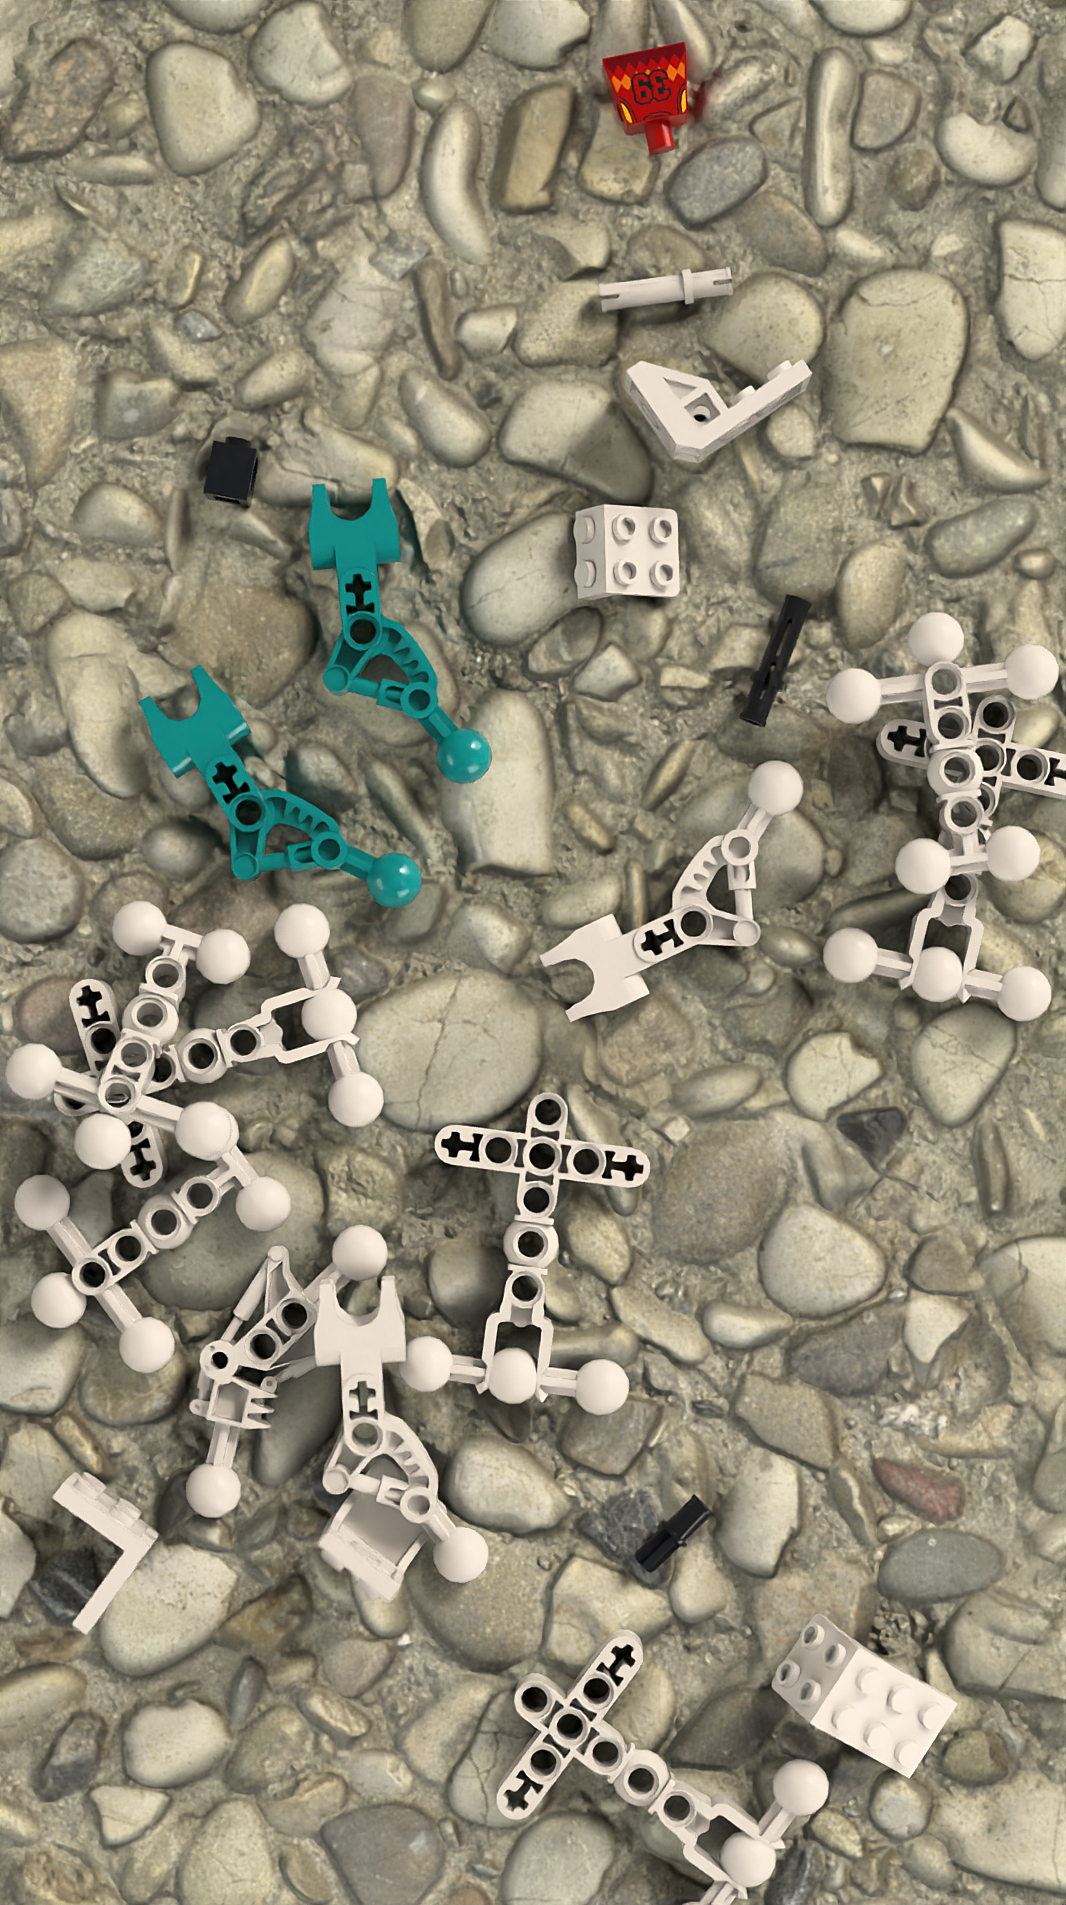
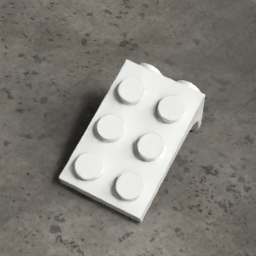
[318,1458,447,1602]
[771,1614,957,1778]

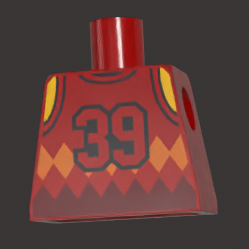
[602,42,688,155]

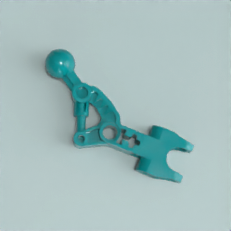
[308,478,492,784]
[139,664,422,908]

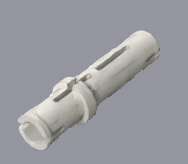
[599,267,733,312]

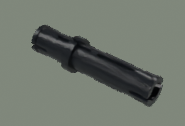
[739,594,812,727]

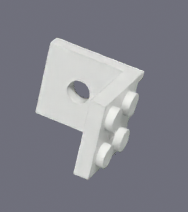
[52,1472,160,1635]

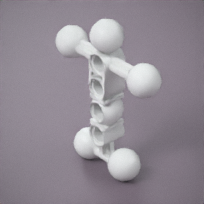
[826,612,1059,894]
[5,901,251,1169]
[14,1107,291,1373]

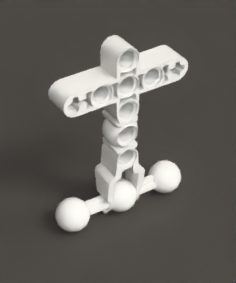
[823,695,1066,1021]
[54,903,384,1188]
[398,1092,650,1415]
[496,1629,829,1905]

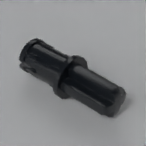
[634,1494,714,1573]

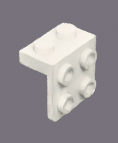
[573,504,679,600]

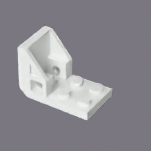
[624,359,812,464]

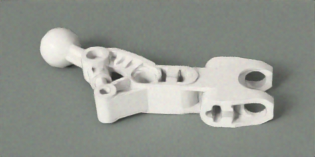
[540,760,803,1022]
[314,1276,489,1583]

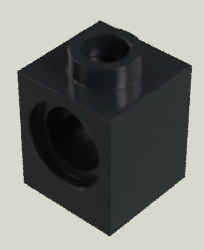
[203,436,260,507]

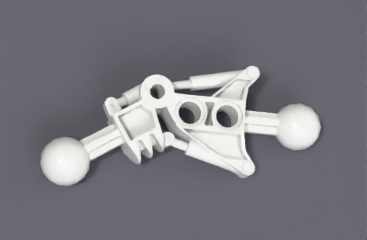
[185,1225,388,1518]

